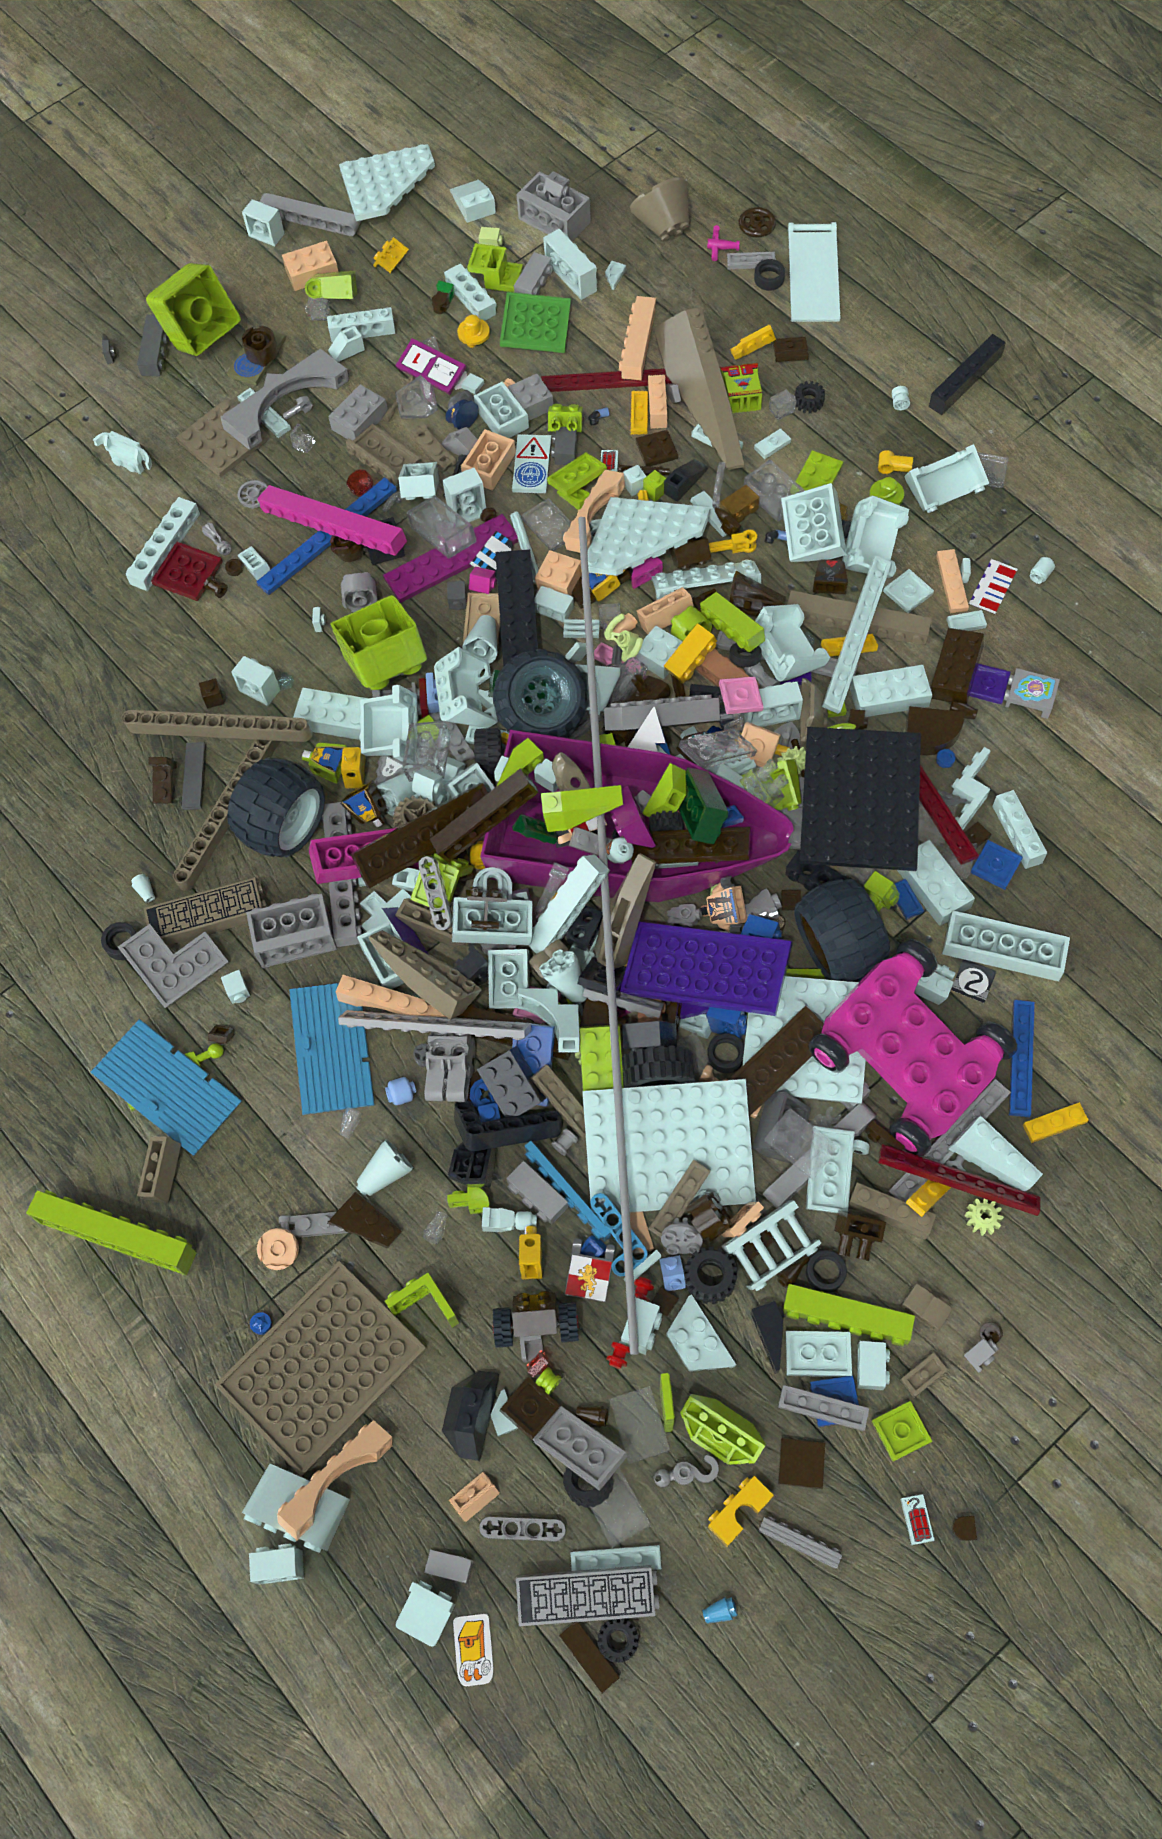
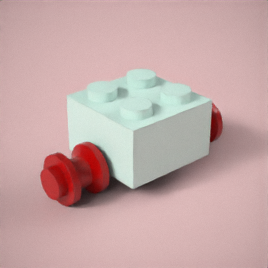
[606,1277,662,1369]

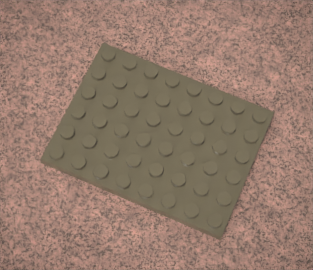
[215,1261,427,1478]

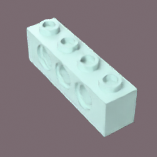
[444,263,497,321]
[327,307,395,342]
[992,790,1047,869]

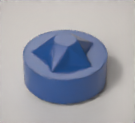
[250,1312,272,1335]

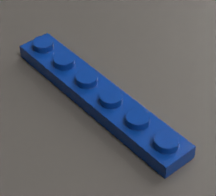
[1009,1000,1035,1118]

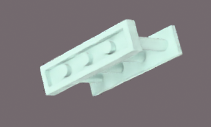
[721,1200,821,1291]

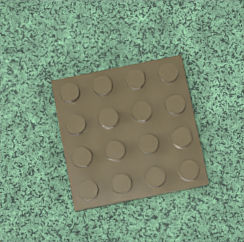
[176,399,270,478]

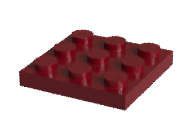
[151,541,223,601]

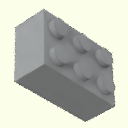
[328,384,388,441]

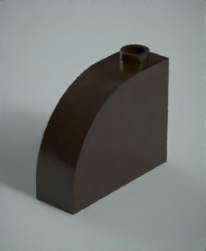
[905,706,965,756]

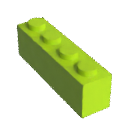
[700,592,765,652]

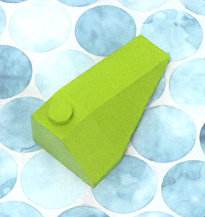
[541,785,623,832]

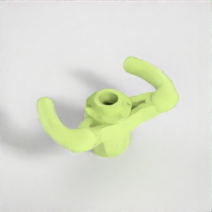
[604,614,643,663]

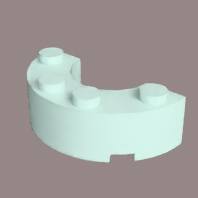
[412,756,466,806]

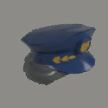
[445,390,478,430]

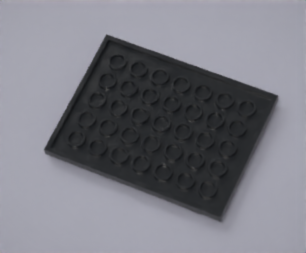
[799,727,921,871]

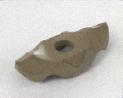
[552,752,591,791]

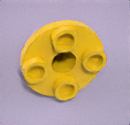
[457,315,490,348]

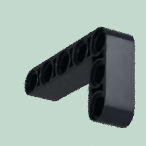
[454,1100,562,1151]

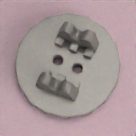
[661,1218,703,1255]

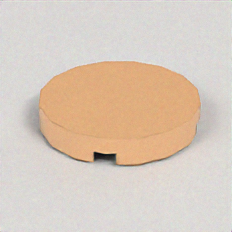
[257,1228,299,1270]

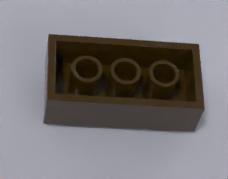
[931,628,984,704]

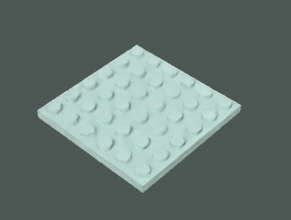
[743,976,866,1104]

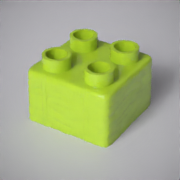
[146,263,241,356]
[331,595,427,690]

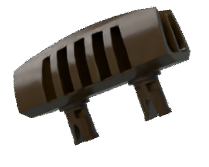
[602,674,671,747]

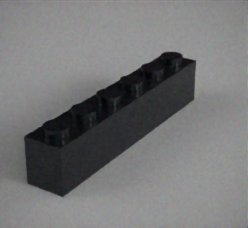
[929,334,1006,415]

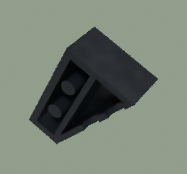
[454,945,489,986]

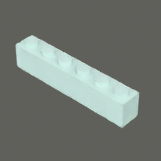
[529,854,610,954]

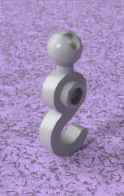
[654,1455,719,1487]

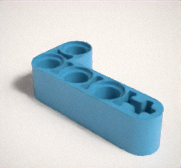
[591,1193,648,1276]

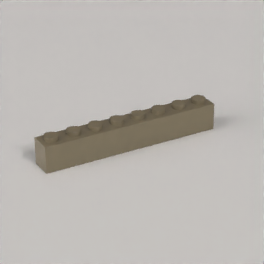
[787,590,932,645]

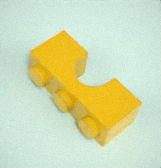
[708,1476,774,1547]

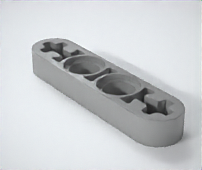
[419,856,452,930]
[479,1517,566,1542]

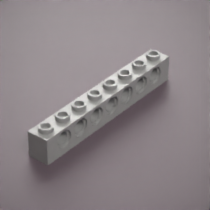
[323,802,362,947]

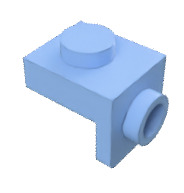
[659,1255,686,1291]

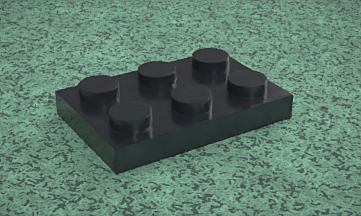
[577,957,626,996]

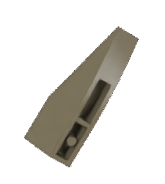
[594,854,656,970]
[369,930,481,1020]

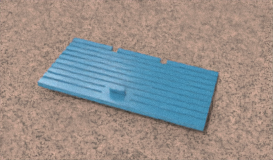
[289,983,375,1115]
[91,1019,242,1156]

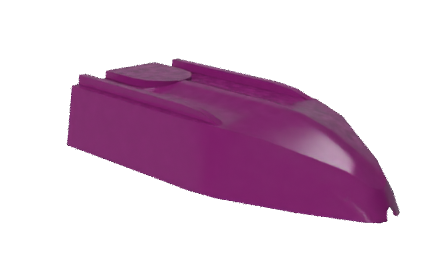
[480,730,794,902]

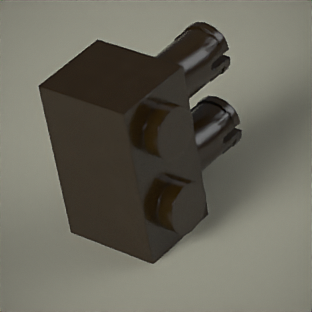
[834,1211,886,1261]

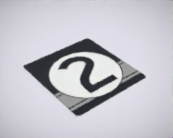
[951,959,996,1003]

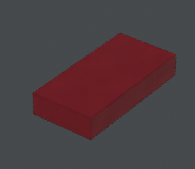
[419,678,429,719]

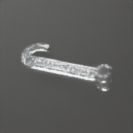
[534,862,569,918]

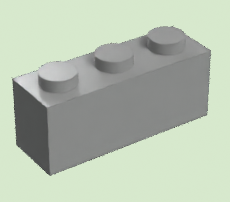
[514,252,553,295]
[506,1161,569,1225]

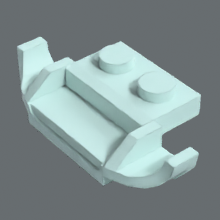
[93,431,152,475]

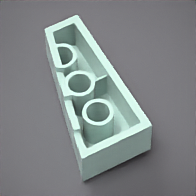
[948,1116,1043,1191]

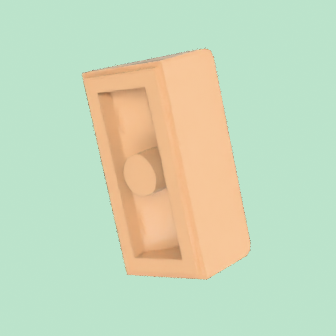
[449,1471,499,1522]

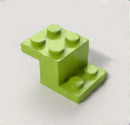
[467,243,523,292]

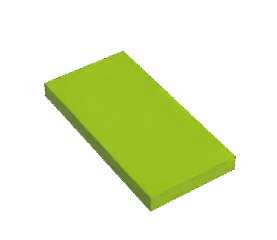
[660,1373,675,1432]

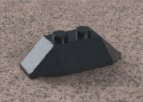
[448,1142,496,1188]
[442,1371,499,1461]

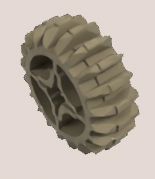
[393,795,437,828]

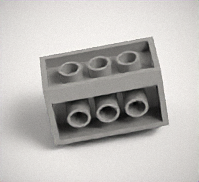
[516,171,591,241]
[246,894,337,968]

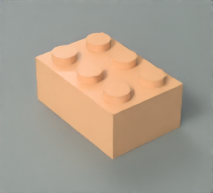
[282,241,338,291]
[461,429,516,491]

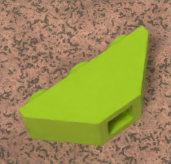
[642,763,686,817]

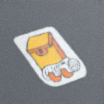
[453,1614,493,1686]

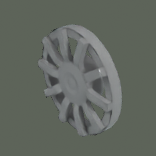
[237,480,267,509]

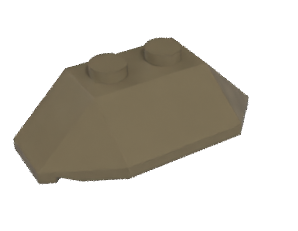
[800,678,827,749]
[395,898,465,946]

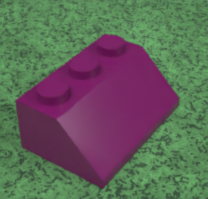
[610,786,656,848]

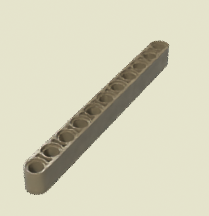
[121,710,312,742]
[173,740,280,891]

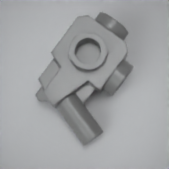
[666,904,702,928]

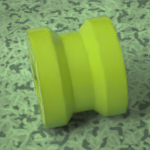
[536,1367,562,1395]

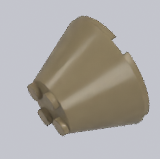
[630,177,689,241]

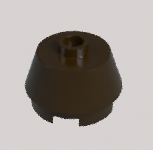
[330,535,364,562]

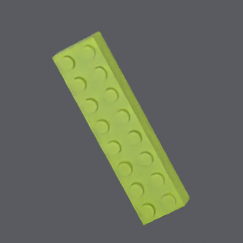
[26,1190,197,1276]

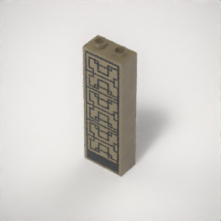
[143,877,267,946]

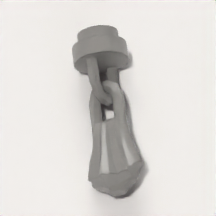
[202,523,231,555]

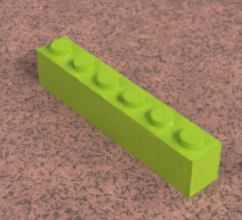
[783,1284,915,1346]

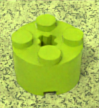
[671,606,712,641]

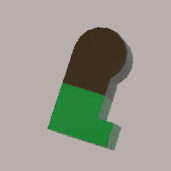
[432,280,455,314]

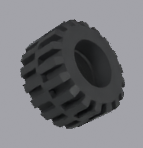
[474,728,503,775]
[684,1247,737,1304]

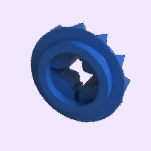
[469,1078,496,1108]

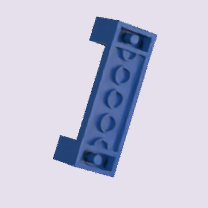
[706,914,783,1039]

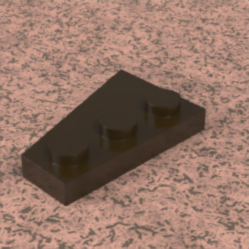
[327,1191,402,1249]

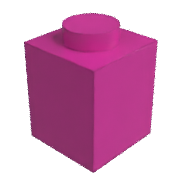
[469,566,497,594]

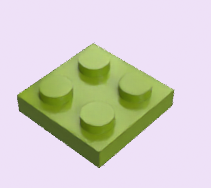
[871,1401,932,1462]

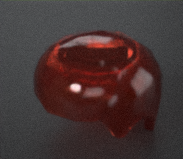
[346,469,373,497]

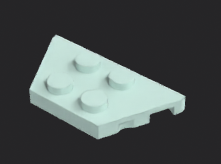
[666,1295,736,1372]

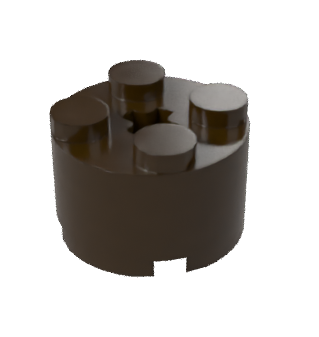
[242,326,279,367]
[686,1191,733,1242]

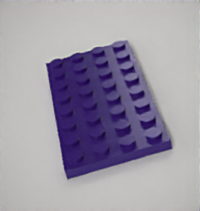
[620,922,792,1016]

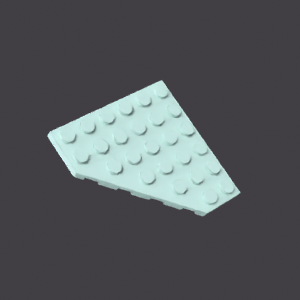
[339,144,435,221]
[588,497,711,576]

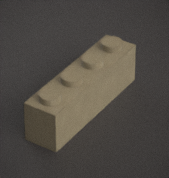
[848,1183,936,1240]

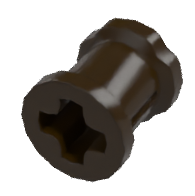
[204,576,228,598]

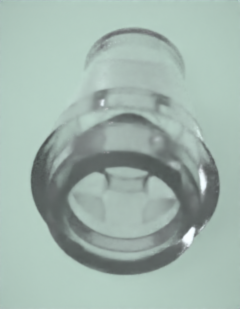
[339,1107,362,1139]
[423,1211,448,1244]

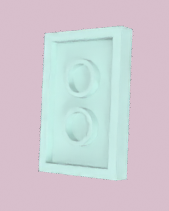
[785,1331,852,1377]

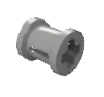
[551,1129,578,1156]

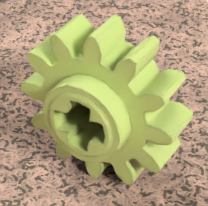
[777,746,806,774]
[965,1198,1004,1236]

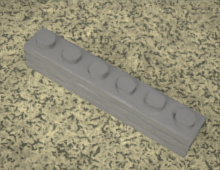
[758,1516,842,1569]

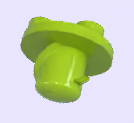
[869,477,904,505]

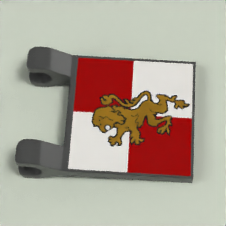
[564,1238,616,1302]

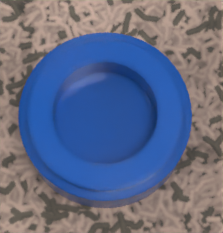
[936,749,955,768]

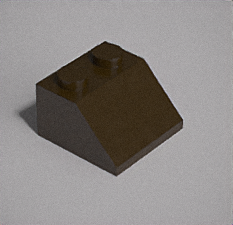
[669,536,712,569]

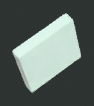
[883,569,934,613]

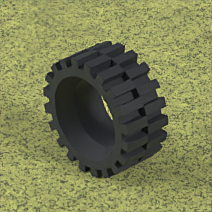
[622,1046,695,1088]

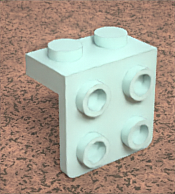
[396,1580,455,1647]

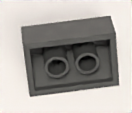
[752,1092,811,1164]

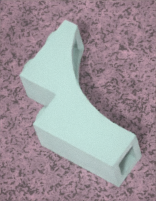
[518,988,580,1052]

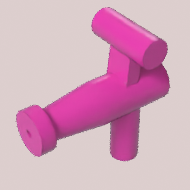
[707,225,740,261]

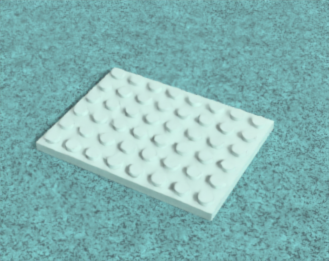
[583,1079,756,1215]

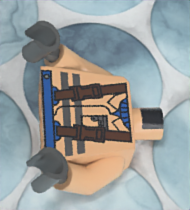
[701,875,747,934]

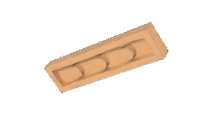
[936,549,969,613]

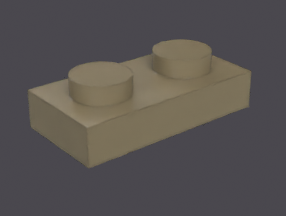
[900,1353,948,1398]

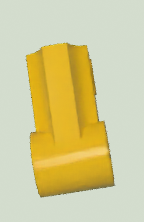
[878,451,913,474]

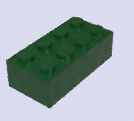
[678,767,728,844]

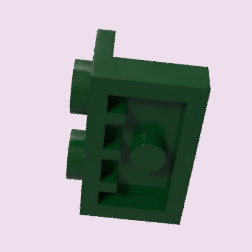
[512,814,558,845]

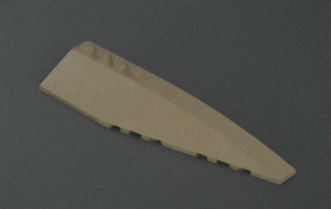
[654,307,745,470]

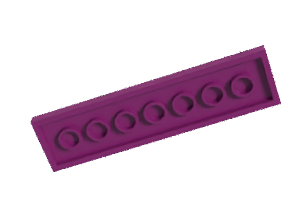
[383,514,519,603]

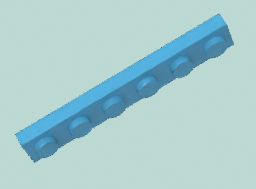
[525,1141,611,1242]

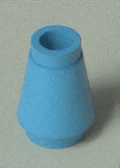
[702,1597,738,1624]

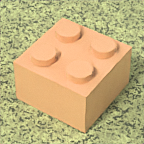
[535,550,582,596]

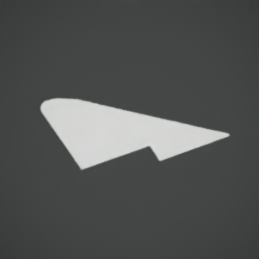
[628,707,665,752]

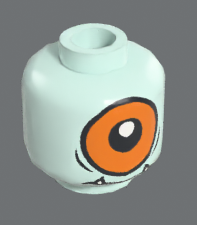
[606,837,634,863]

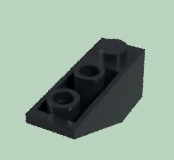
[664,459,708,502]

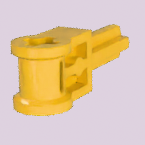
[709,530,757,553]

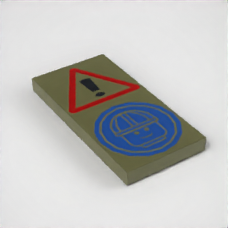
[227,326,286,386]

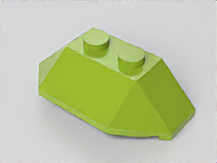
[680,1394,766,1465]

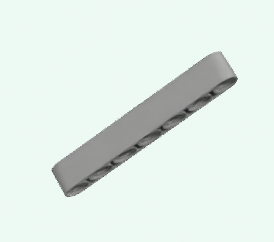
[259,193,361,236]
[763,1101,877,1208]

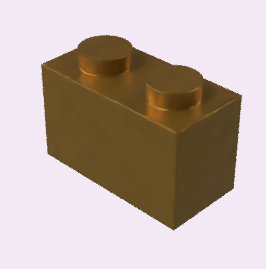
[719,484,760,522]

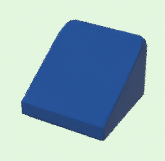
[581,1235,606,1258]

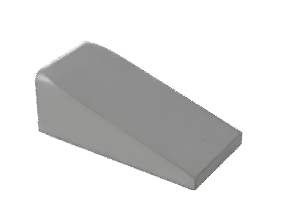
[424,1550,473,1584]

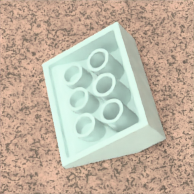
[781,483,847,562]

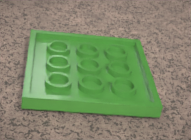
[500,292,571,353]

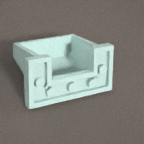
[359,685,418,766]

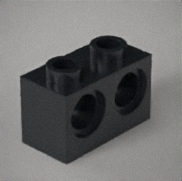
[565,905,603,952]

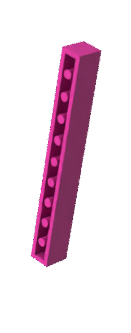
[257,485,407,556]

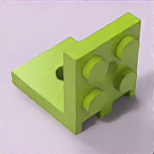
[410,853,474,913]
[385,1273,459,1328]

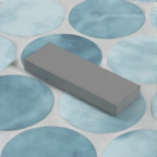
[727,252,776,270]

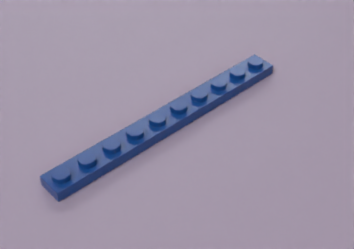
[256,477,397,595]

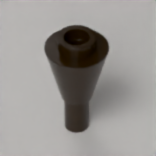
[777,1254,810,1288]

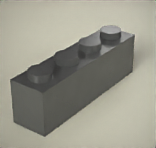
[137,315,169,376]

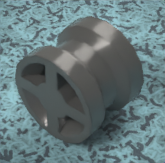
[413,1044,430,1067]

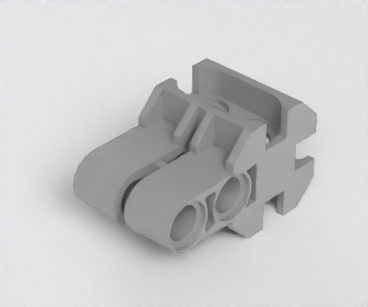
[425,1032,476,1102]

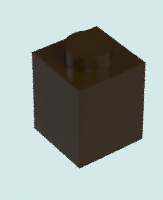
[199,678,224,709]

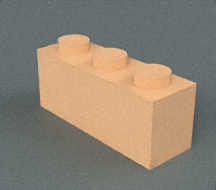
[648,375,667,429]
[637,587,694,634]

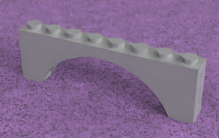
[221,348,348,450]

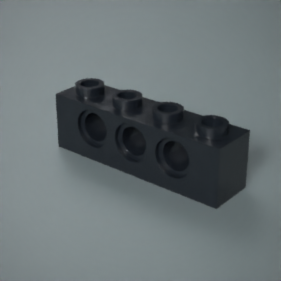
[785,849,864,891]

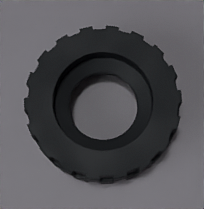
[563,1467,614,1508]

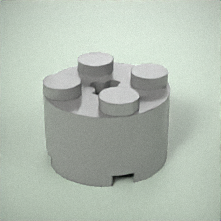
[341,572,377,612]

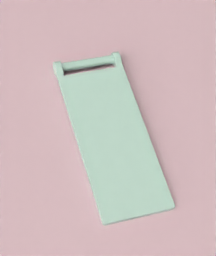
[788,222,840,322]

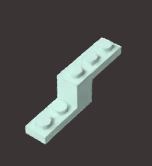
[952,747,991,830]

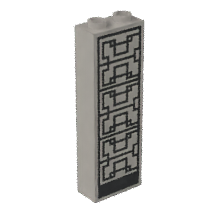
[516,1565,659,1626]

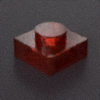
[526,1351,549,1378]

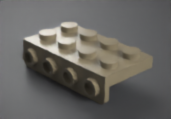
[346,424,421,485]

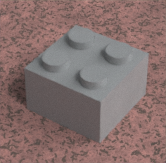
[508,374,553,421]

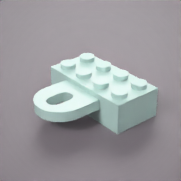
[452,867,532,945]

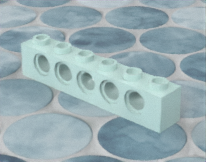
[126,497,200,591]

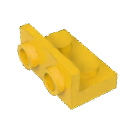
[373,237,409,274]

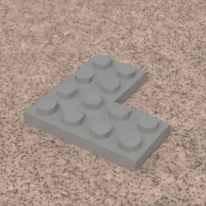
[118,924,229,1009]

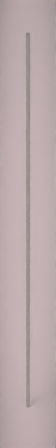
[578,517,639,1355]

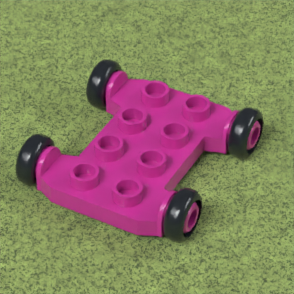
[808,939,1017,1157]

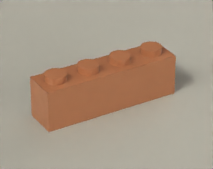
[695,648,760,688]

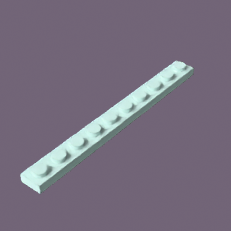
[822,555,891,714]

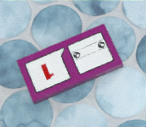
[395,338,467,395]

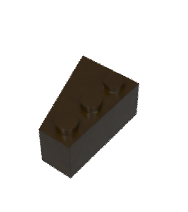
[729,571,785,616]

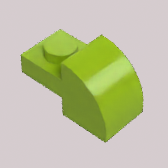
[447,1186,491,1214]

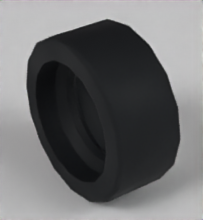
[754,259,785,291]
[101,922,137,960]
[707,1033,745,1073]
[806,1250,847,1293]

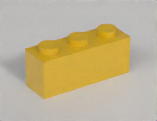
[664,623,717,683]

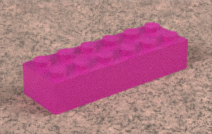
[309,828,419,884]

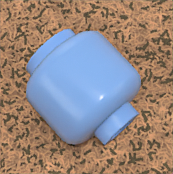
[385,1077,416,1105]

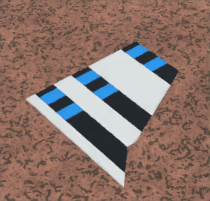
[470,531,513,578]

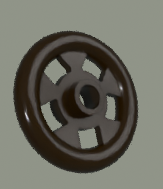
[738,207,776,238]

